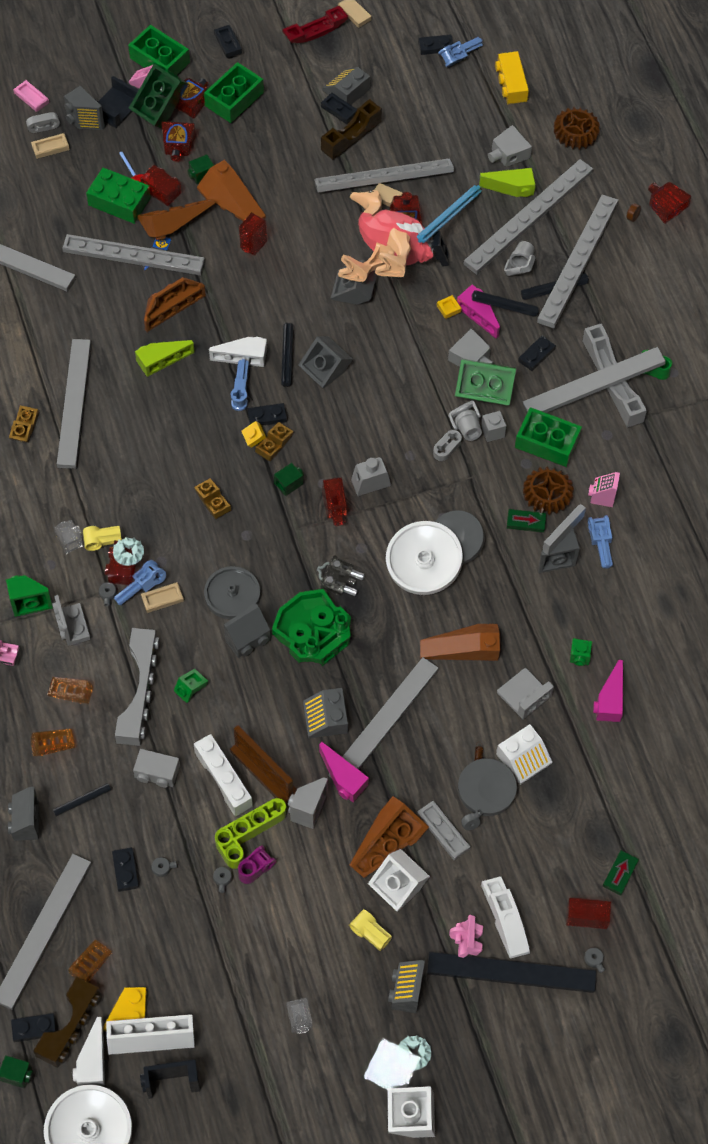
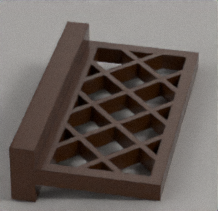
[230,725,297,804]

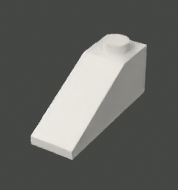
[209,337,267,367]
[73,1017,105,1086]

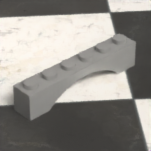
[582,324,647,428]
[115,628,159,746]

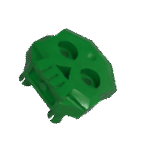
[272,589,351,667]

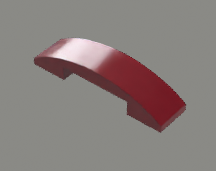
[282,5,348,43]

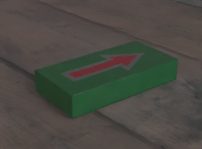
[506,509,546,533]
[602,850,639,896]

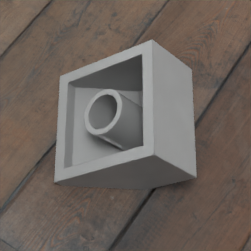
[288,778,328,829]

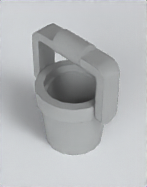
[504,241,535,276]
[449,401,482,441]

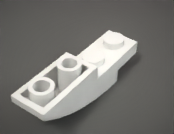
[481,877,530,959]

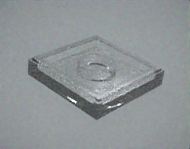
[364,1038,421,1090]

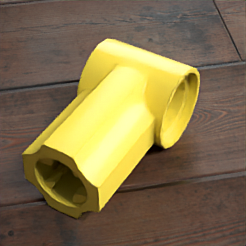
[83,526,122,551]
[349,909,392,951]

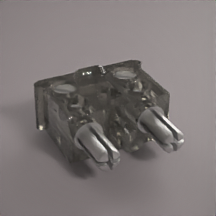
[317,555,364,596]

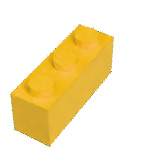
[495,51,529,104]

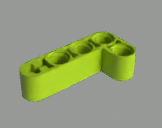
[215,798,286,869]

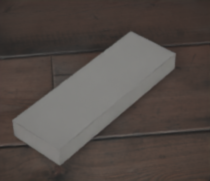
[543,504,586,555]
[417,801,470,860]

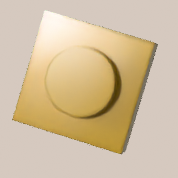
[437,295,461,319]
[242,421,266,448]

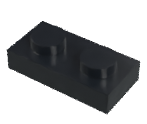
[214,25,242,58]
[418,34,453,55]
[321,92,357,124]
[430,231,449,267]
[518,335,556,371]
[247,403,287,426]
[112,847,139,892]
[11,1013,56,1043]

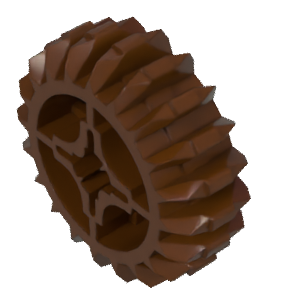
[553,107,600,150]
[523,466,574,515]

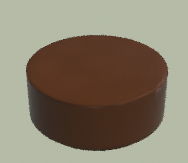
[627,203,641,222]

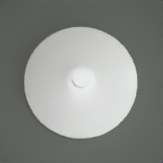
[386,521,463,595]
[44,1085,132,1144]

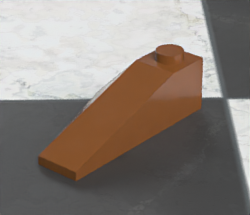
[197,159,266,226]
[137,200,215,240]
[420,624,500,661]
[349,796,429,878]

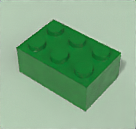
[128,25,190,75]
[204,62,264,123]
[86,167,151,224]
[455,358,516,405]
[515,407,582,467]

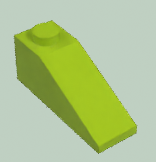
[479,168,535,197]
[135,340,194,377]

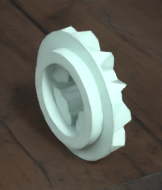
[113,537,144,566]
[397,1035,431,1070]

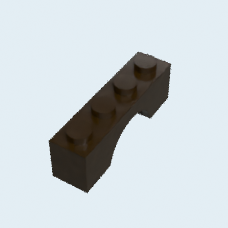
[321,99,382,160]
[33,976,101,1068]

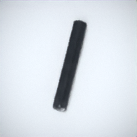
[521,273,589,300]
[471,290,538,317]
[281,323,293,387]

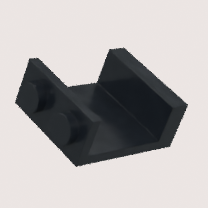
[95,76,138,129]
[140,1060,200,1099]

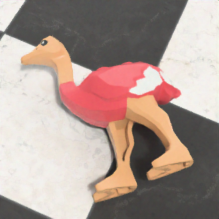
[338,190,433,282]

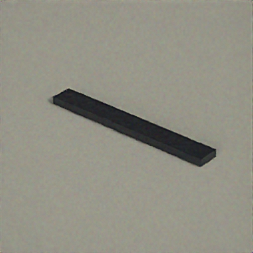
[427,952,596,993]

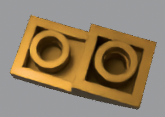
[9,405,39,442]
[255,422,294,461]
[194,479,231,519]

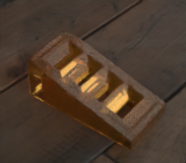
[47,677,93,704]
[31,728,75,756]
[68,940,112,982]

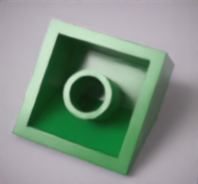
[6,575,53,617]

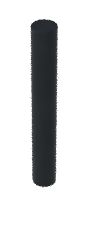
[52,783,111,816]

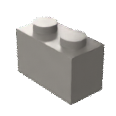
[133,749,180,788]

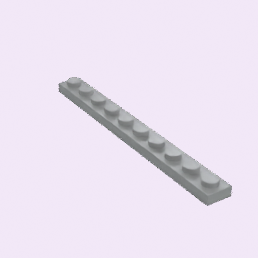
[464,159,593,275]
[537,195,618,328]

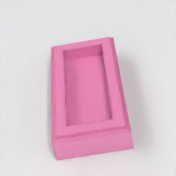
[13,80,49,112]

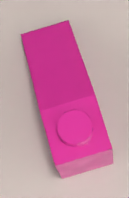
[457,285,500,338]
[593,660,623,722]
[319,742,369,802]

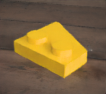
[103,987,146,1032]

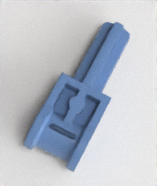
[438,37,483,68]
[231,359,249,411]
[588,515,613,569]
[114,560,166,605]

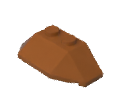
[144,277,206,332]

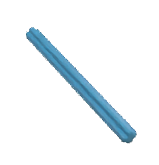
[417,185,482,243]

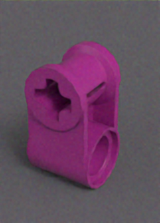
[238,845,277,884]

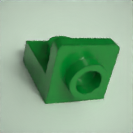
[569,638,592,666]
[174,669,208,703]

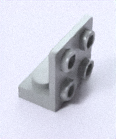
[52,595,90,646]
[497,668,554,719]

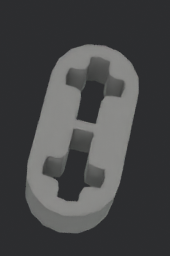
[26,112,60,133]
[433,430,462,461]

